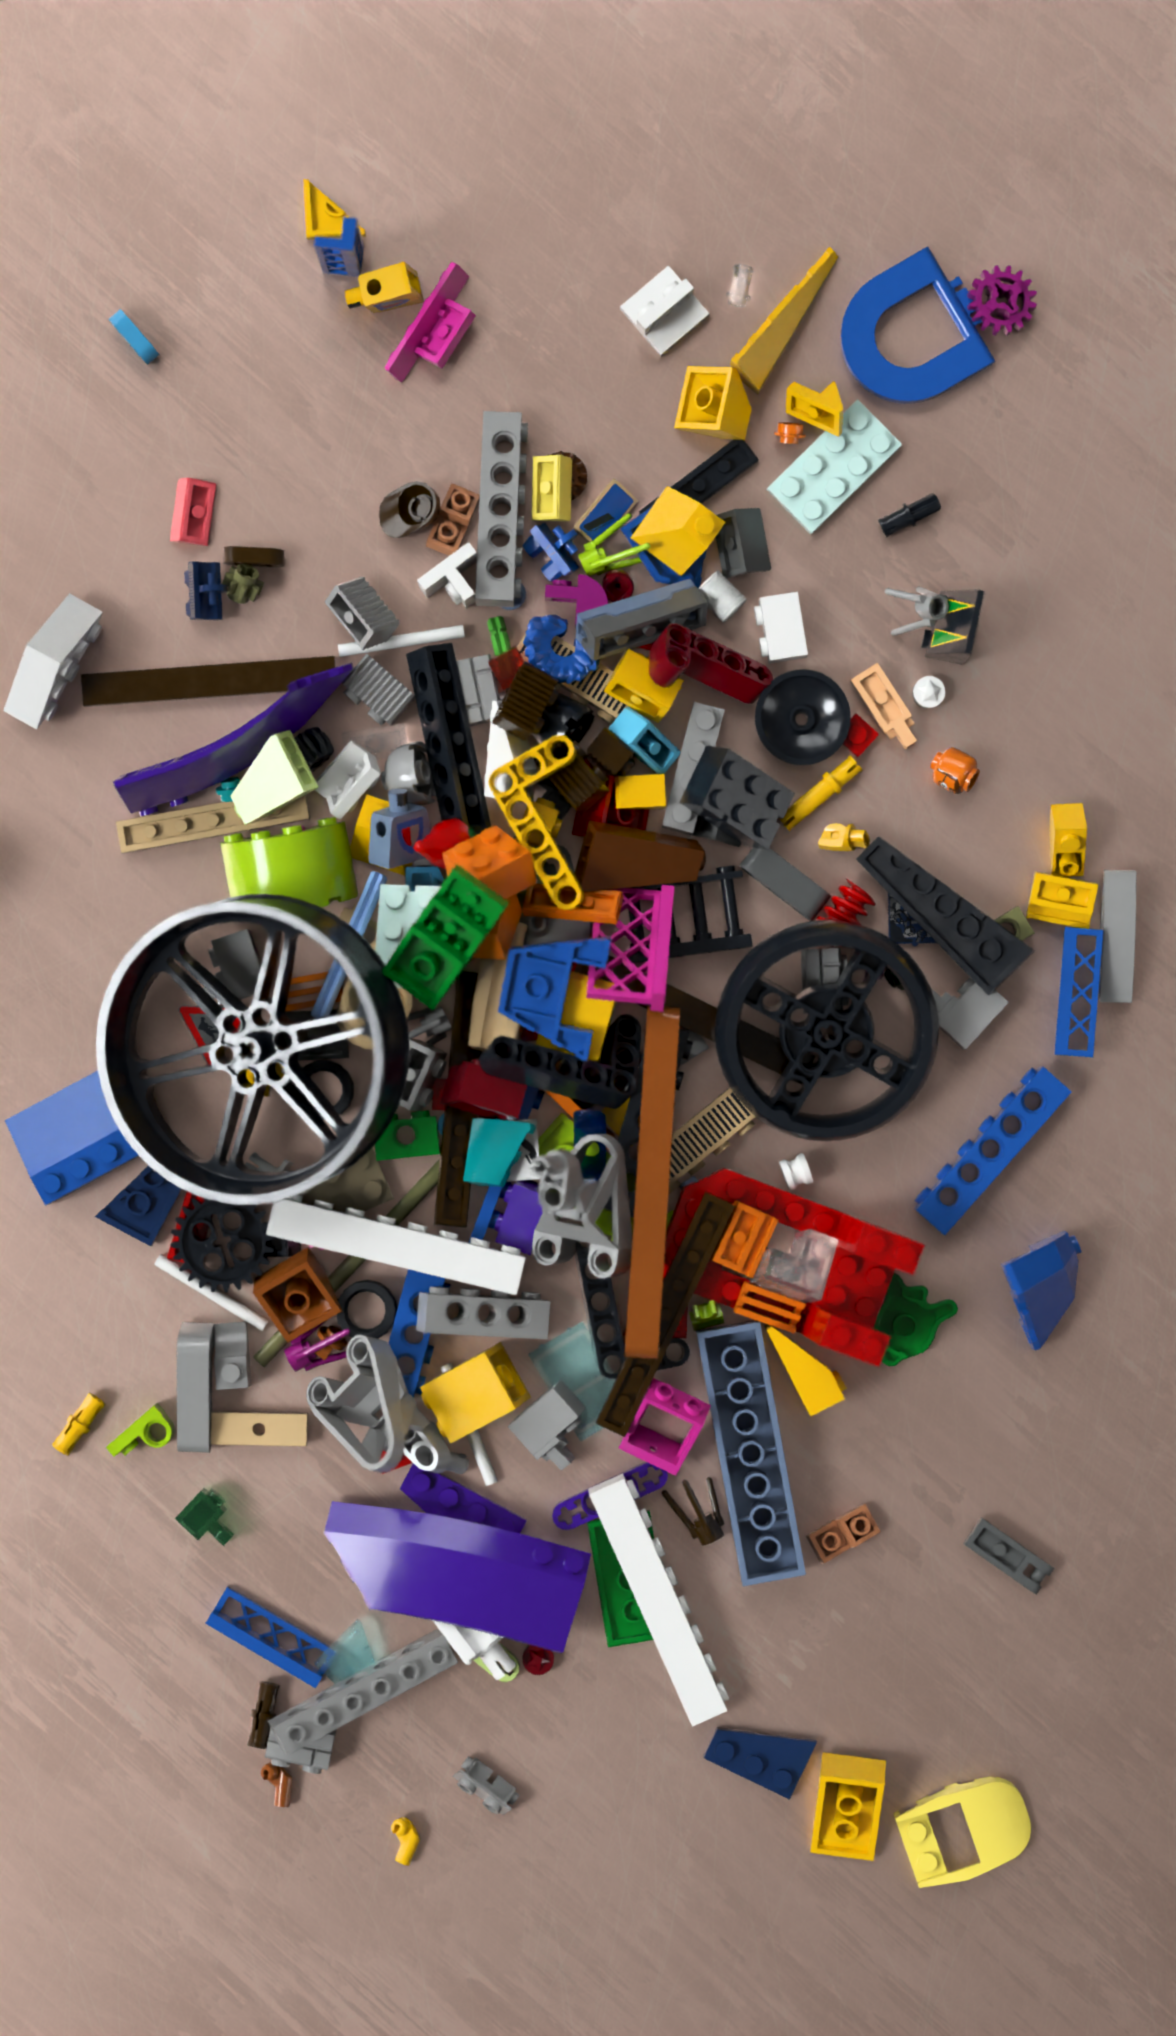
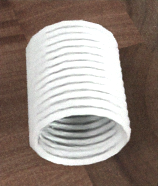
[698,570,747,622]

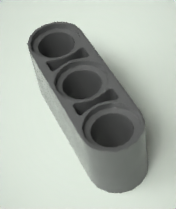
[739,848,831,921]

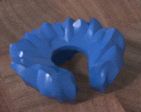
[523,615,600,684]

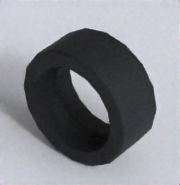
[293,1060,354,1120]
[336,1280,397,1339]

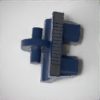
[184,561,227,621]

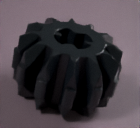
[294,727,334,772]

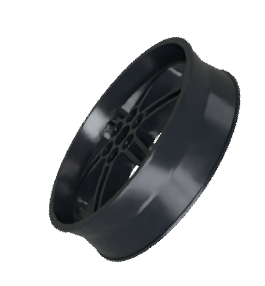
[96,894,410,1205]

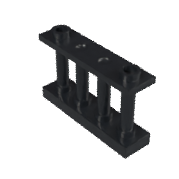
[624,866,753,963]

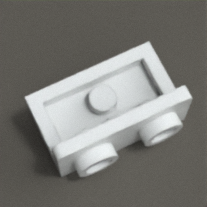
[314,741,381,820]

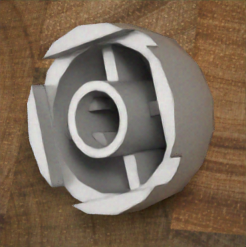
[381,741,436,806]

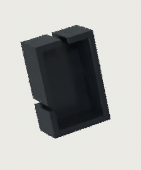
[679,746,795,850]

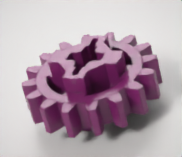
[967,265,1037,336]

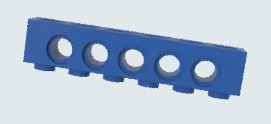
[914,1066,1072,1235]

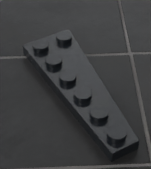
[856,837,1035,995]

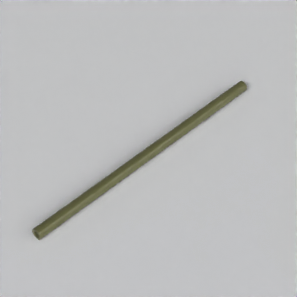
[253,1116,488,1367]

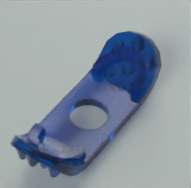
[573,1108,606,1183]

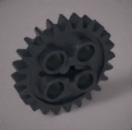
[170,1197,275,1293]

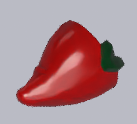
[414,818,478,869]

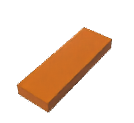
[522,884,623,924]

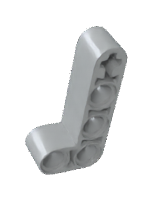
[177,1322,215,1453]

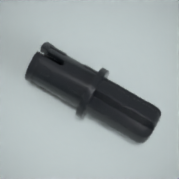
[878,493,941,538]

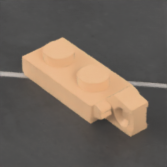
[850,663,917,750]

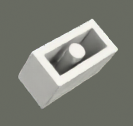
[754,592,808,664]

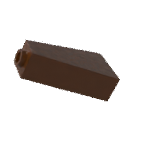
[574,820,706,892]

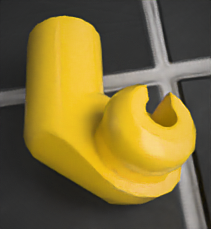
[391,1817,420,1866]

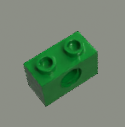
[375,1110,441,1161]

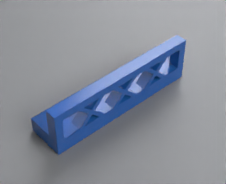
[314,217,364,277]
[1055,927,1103,1058]
[205,1586,337,1688]

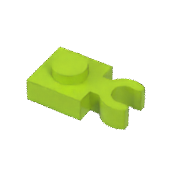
[689,1300,724,1331]

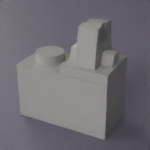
[203,929,262,1005]
[931,978,1009,1050]
[508,1379,586,1471]

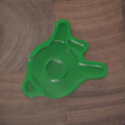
[874,1273,958,1366]

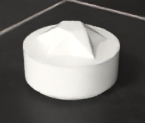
[913,676,945,709]

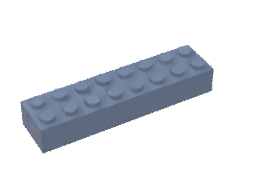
[696,1320,806,1586]

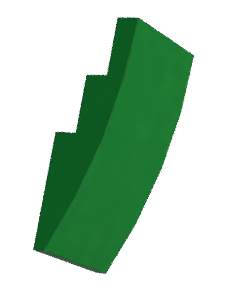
[381,864,509,1010]

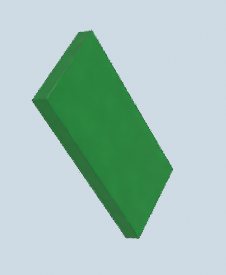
[587,1510,654,1647]

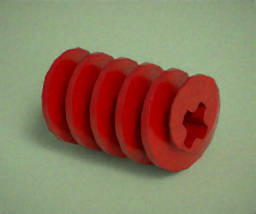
[816,878,876,948]

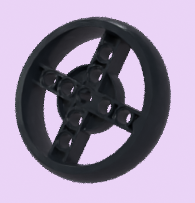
[715,920,939,1141]

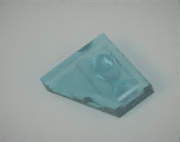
[314,1619,375,1684]

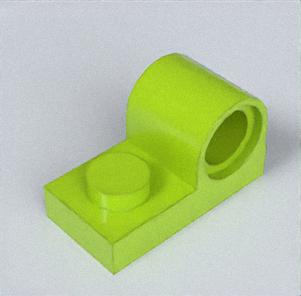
[106,1403,175,1457]

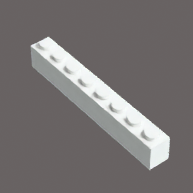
[266,1195,526,1295]
[588,1474,729,1727]

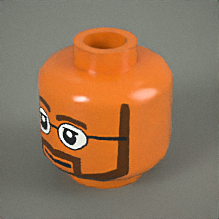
[930,747,980,794]

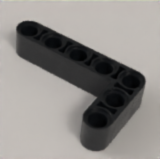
[479,1014,642,1109]
[574,1240,690,1379]

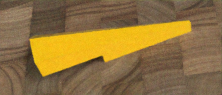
[730,247,839,394]

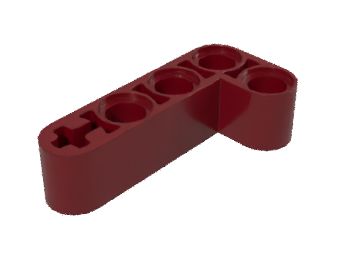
[649,623,773,704]

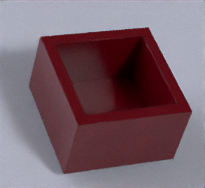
[440,1059,527,1120]

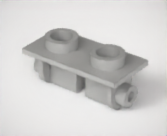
[453,1756,519,1815]

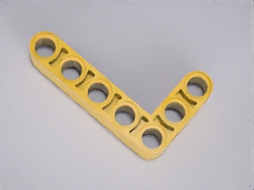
[489,735,584,910]

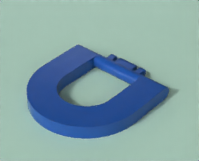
[840,247,996,404]

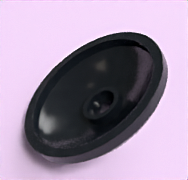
[755,669,851,765]

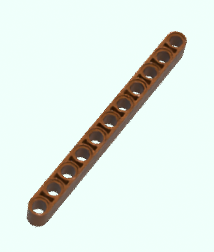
[625,1005,680,1359]

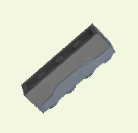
[576,579,708,661]

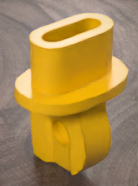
[818,823,870,852]

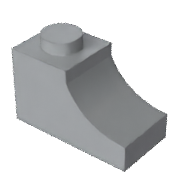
[214,1321,252,1390]

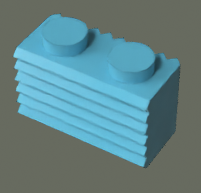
[609,707,680,774]

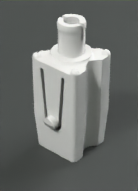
[432,1620,516,1680]

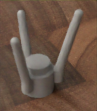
[885,587,948,636]
[407,1006,452,1046]

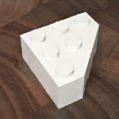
[3,593,103,730]

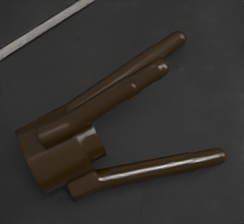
[661,1477,725,1546]

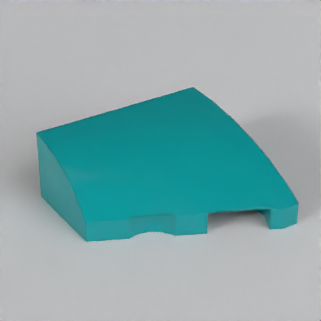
[463,1118,536,1187]

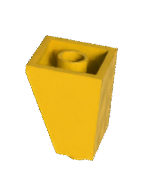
[536,971,619,1062]
[420,1342,531,1444]

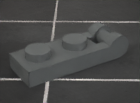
[963,1517,1055,1595]

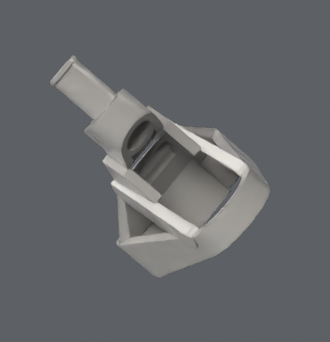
[530,1134,633,1278]
[306,1335,469,1474]

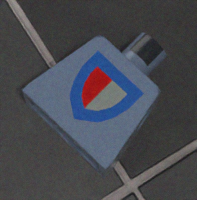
[369,788,431,869]

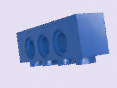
[388,1269,451,1398]

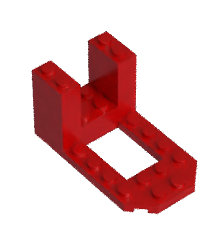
[664,1168,925,1367]

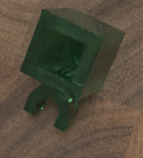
[175,1488,234,1546]

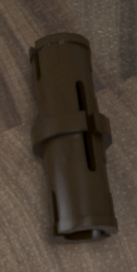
[247,1681,280,1749]

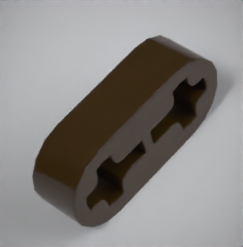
[223,546,284,568]

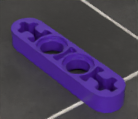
[552,1462,668,1530]

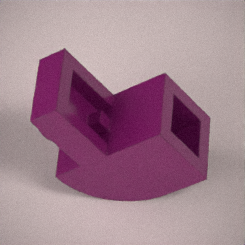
[545,574,608,628]

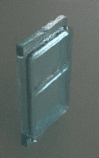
[528,1321,615,1441]

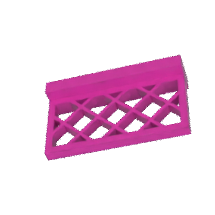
[586,885,674,1012]

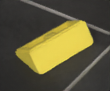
[532,455,572,521]

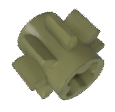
[222,564,264,604]

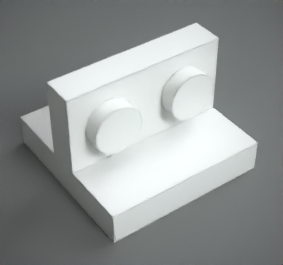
[620,265,709,356]
[417,542,477,609]

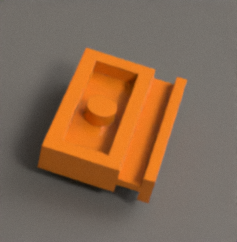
[710,1200,779,1278]

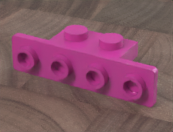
[385,262,476,382]

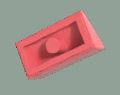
[170,477,217,546]

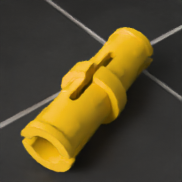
[52,1392,106,1456]

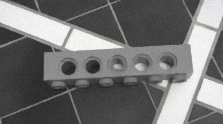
[475,411,528,607]
[268,1629,458,1756]

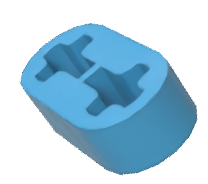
[108,309,160,365]

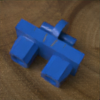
[522,523,580,582]

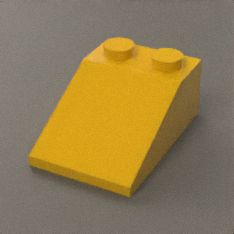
[764,1324,847,1417]
[810,1752,886,1861]

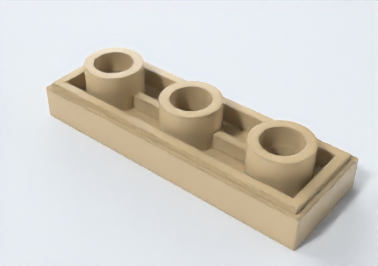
[211,1412,308,1446]

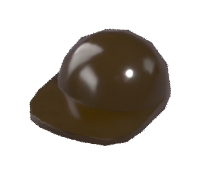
[379,481,441,538]

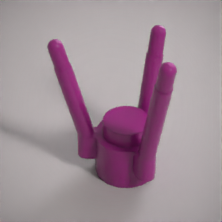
[284,1320,350,1372]

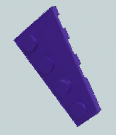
[400,1463,527,1533]

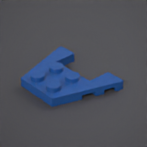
[498,937,612,1061]

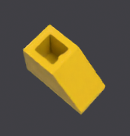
[1049,803,1087,877]

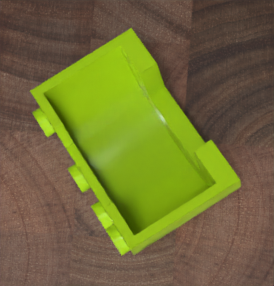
[220,817,359,907]

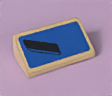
[573,478,638,549]

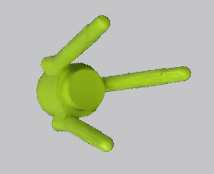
[579,513,650,577]

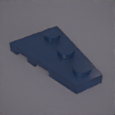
[95,1165,182,1246]
[703,1727,817,1800]

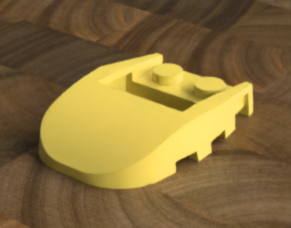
[893,1776,1031,1888]

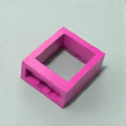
[619,1378,711,1476]

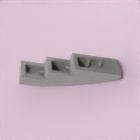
[1099,870,1136,1003]

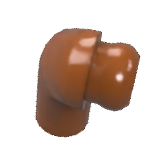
[261,1762,292,1807]

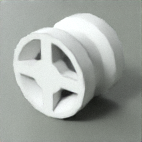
[779,1153,814,1191]

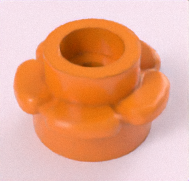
[774,422,806,444]

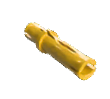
[778,755,863,832]

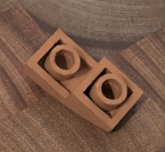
[426,483,480,556]
[806,1504,881,1564]

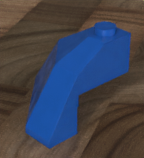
[1001,1231,1082,1351]

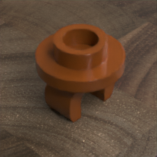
[314,1326,347,1360]

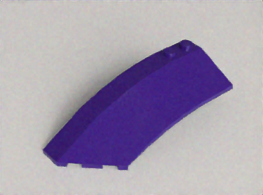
[113,662,354,817]
[324,1501,591,1654]

